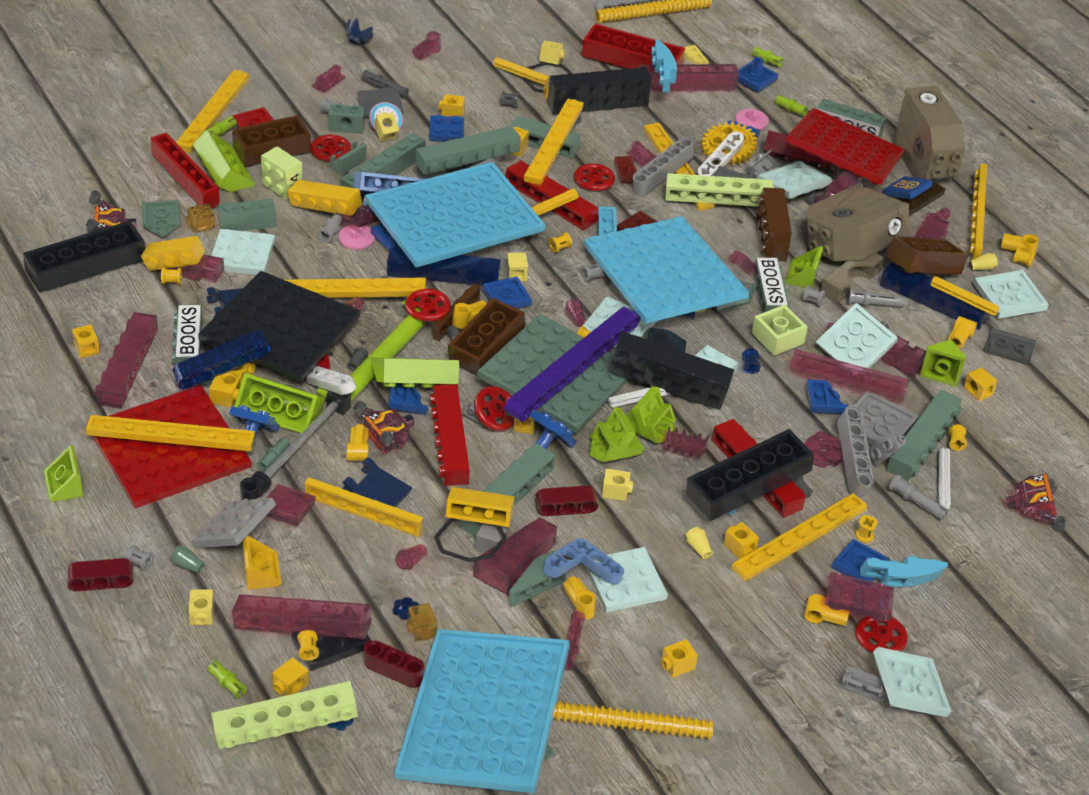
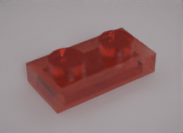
[614,156,637,184]

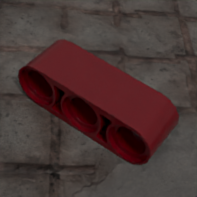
[535,486,598,516]
[67,558,133,592]
[364,640,424,688]

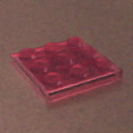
[825,571,894,621]

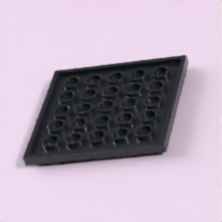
[198,271,360,382]

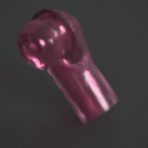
[926,208,951,223]

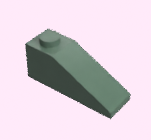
[509,551,566,607]

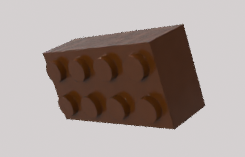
[232,115,311,166]
[756,187,792,261]
[886,236,969,276]
[448,297,525,375]

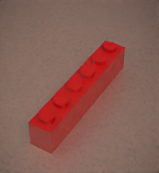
[150,132,220,211]
[506,160,599,231]
[430,384,470,486]
[712,418,806,518]

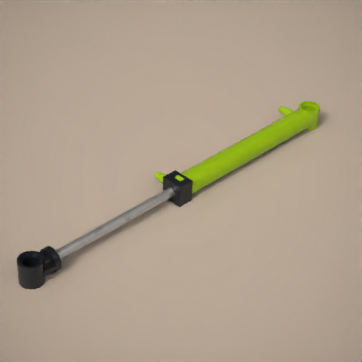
[240,296,439,501]

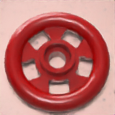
[311,134,352,162]
[574,163,615,191]
[405,288,451,322]
[474,386,515,431]
[855,614,908,654]

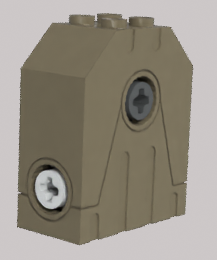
[893,85,965,181]
[807,184,909,261]

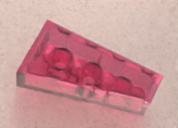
[473,517,557,596]

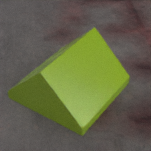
[785,246,823,288]
[920,339,966,387]
[44,445,83,502]

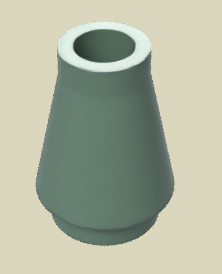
[171,545,205,574]

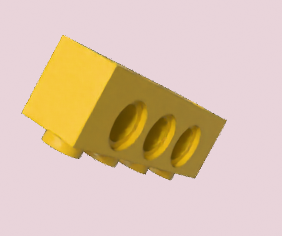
[209,352,256,408]

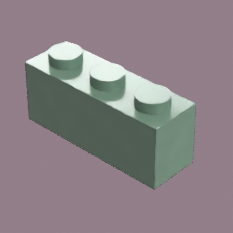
[218,199,276,231]

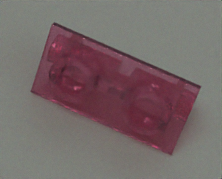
[311,65,345,93]
[627,141,657,167]

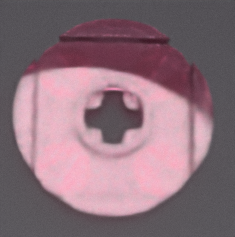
[805,431,843,468]

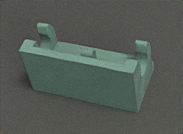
[329,141,366,175]

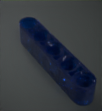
[172,330,270,389]

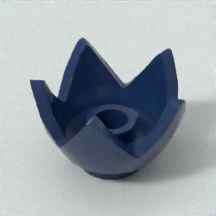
[346,18,374,45]

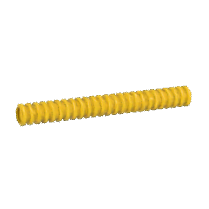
[595,0,712,23]
[553,700,714,740]

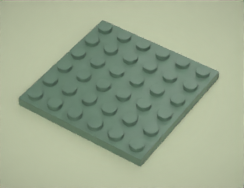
[476,313,629,434]

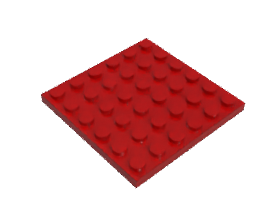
[785,107,906,185]
[87,385,252,509]

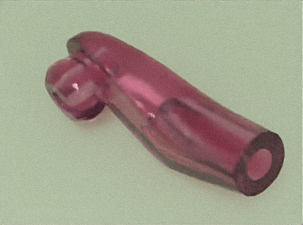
[729,250,756,271]

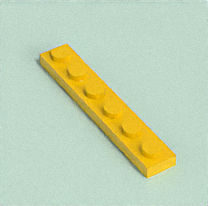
[305,477,423,537]

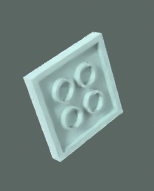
[758,161,832,199]
[209,229,275,275]
[973,270,1049,319]
[583,297,656,348]
[816,303,898,380]
[584,547,667,613]
[873,647,952,717]

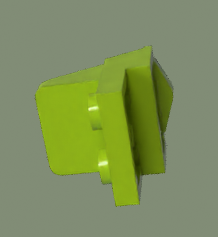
[626,387,676,444]
[589,407,644,463]

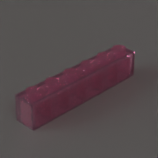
[639,64,739,92]
[95,312,158,409]
[790,349,910,401]
[231,594,372,639]

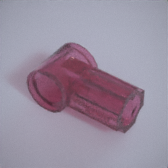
[412,31,441,60]

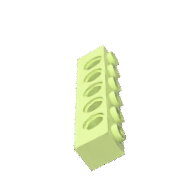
[666,173,773,207]
[211,681,358,749]

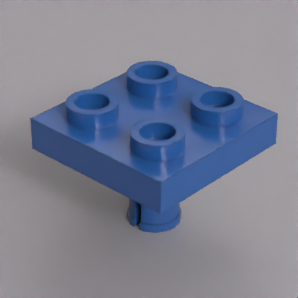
[732,57,779,92]
[229,405,280,445]
[529,409,577,449]

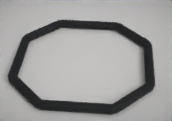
[522,62,573,93]
[434,518,506,562]

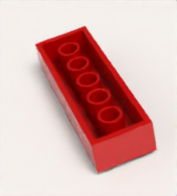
[582,23,686,77]

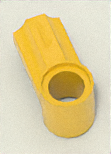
[1001,233,1039,254]
[452,300,487,329]
[948,316,977,348]
[347,424,369,462]
[563,576,596,620]
[804,594,850,626]

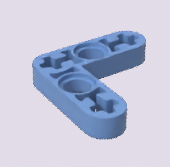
[543,539,624,584]

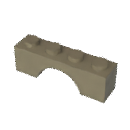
[821,253,884,303]

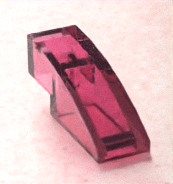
[168,255,224,282]

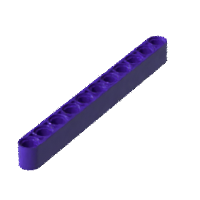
[504,306,641,422]

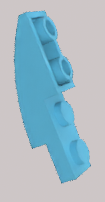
[651,40,677,92]
[860,556,948,587]

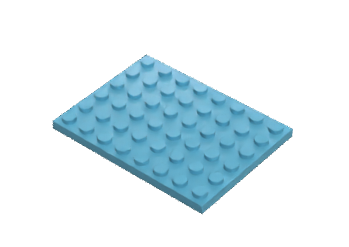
[365,162,546,267]
[584,216,749,324]
[394,629,570,793]

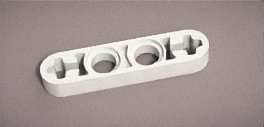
[698,132,744,176]
[305,366,356,395]

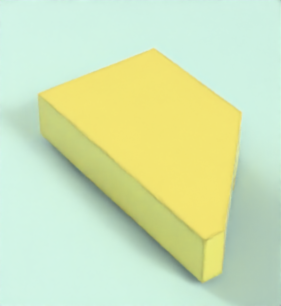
[684,45,708,66]

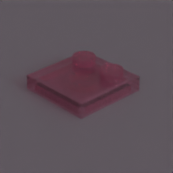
[266,484,316,526]

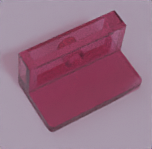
[342,204,378,227]

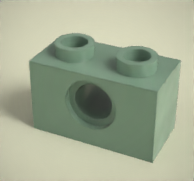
[328,104,365,134]

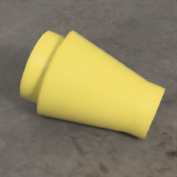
[969,252,998,271]
[686,527,713,559]

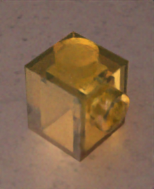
[186,204,215,233]
[406,603,438,642]

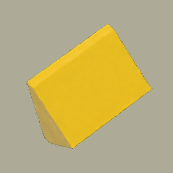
[243,535,282,590]

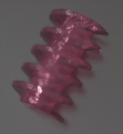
[665,426,709,459]

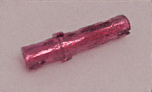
[564,611,585,670]

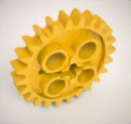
[702,122,757,166]

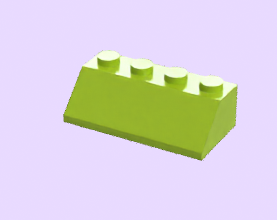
[193,129,256,192]
[371,357,459,387]
[234,373,325,433]

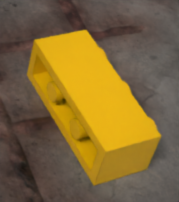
[141,236,205,271]
[446,487,515,527]

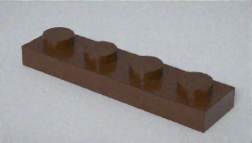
[432,283,481,341]

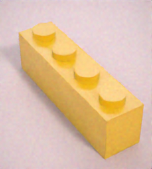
[287,179,363,216]

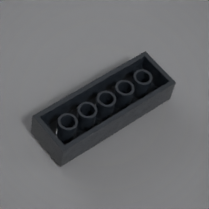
[547,67,652,115]
[23,221,145,292]
[609,331,735,410]
[686,428,814,521]

